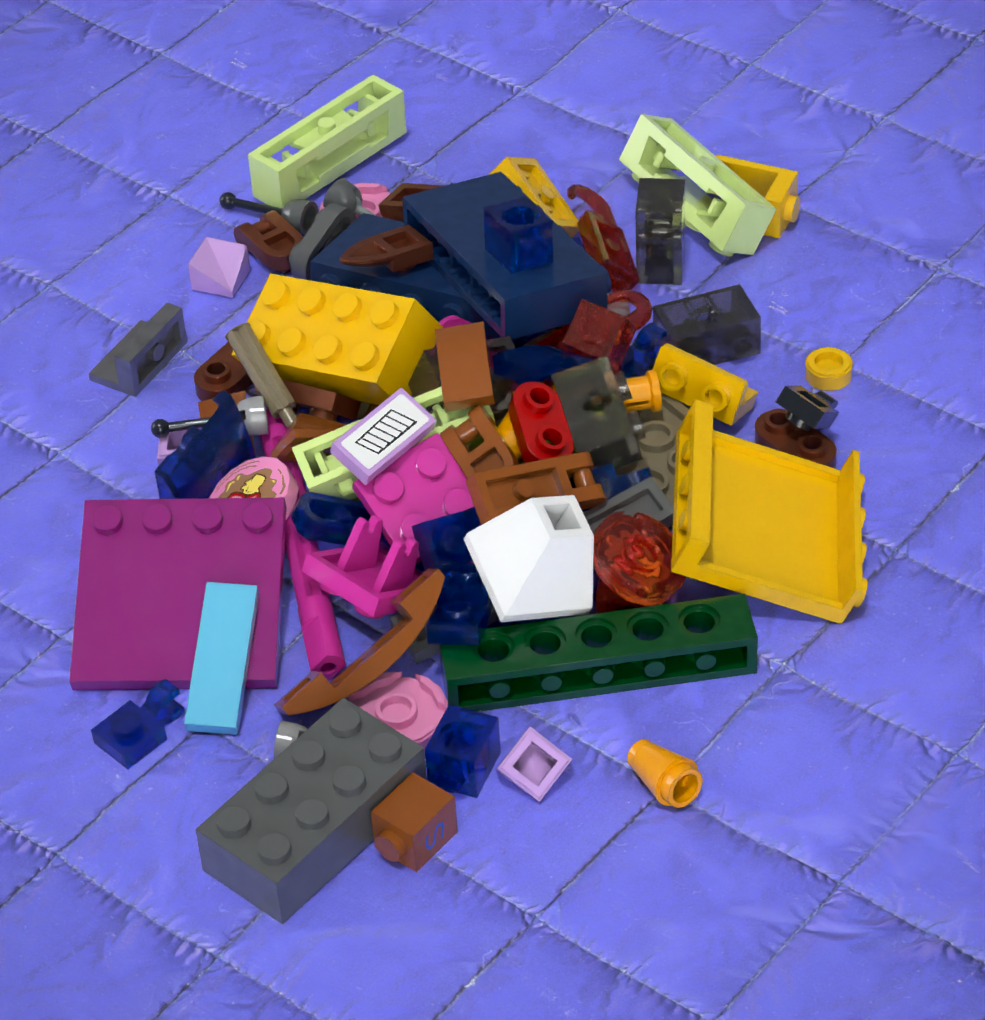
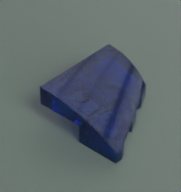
[154,390,256,499]

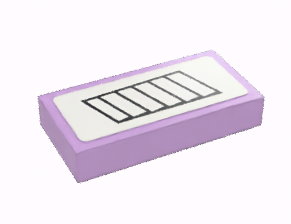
[330,388,437,485]

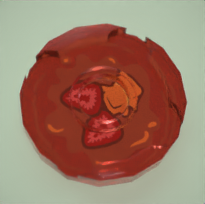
[593,511,686,606]

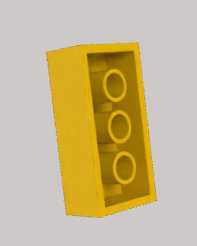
[231,274,443,405]

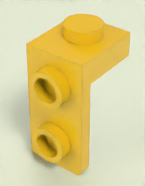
[714,155,801,238]

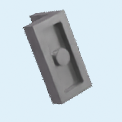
[88,303,187,397]

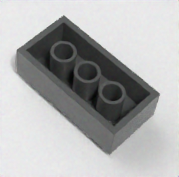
[195,697,427,925]

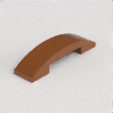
[274,568,445,715]

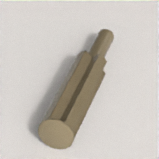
[225,323,297,429]

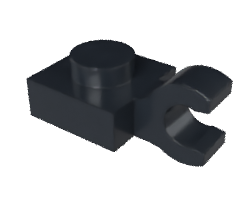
[775,386,839,431]

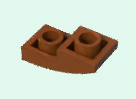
[435,321,495,412]

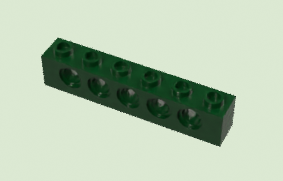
[438,593,758,716]

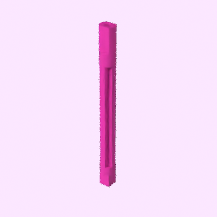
[260,409,346,681]

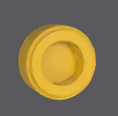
[805,347,853,391]

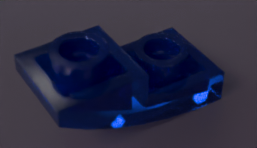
[492,345,601,387]
[411,507,481,571]
[426,563,493,645]

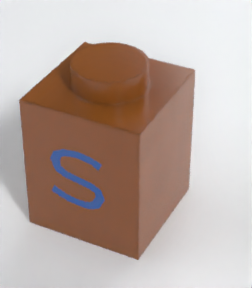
[371,772,458,872]

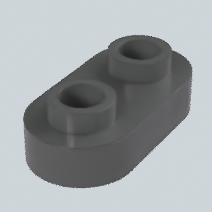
[289,203,356,281]

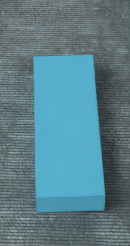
[184,582,259,735]

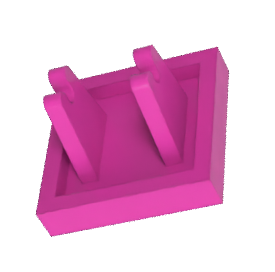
[301,515,445,619]

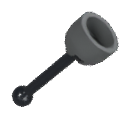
[219,192,319,236]

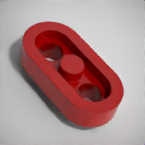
[508,381,574,463]

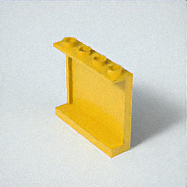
[671,399,868,624]

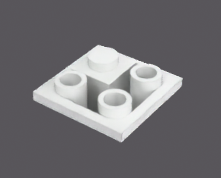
[463,495,594,622]

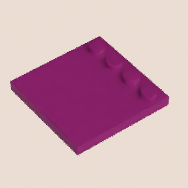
[69,497,287,690]

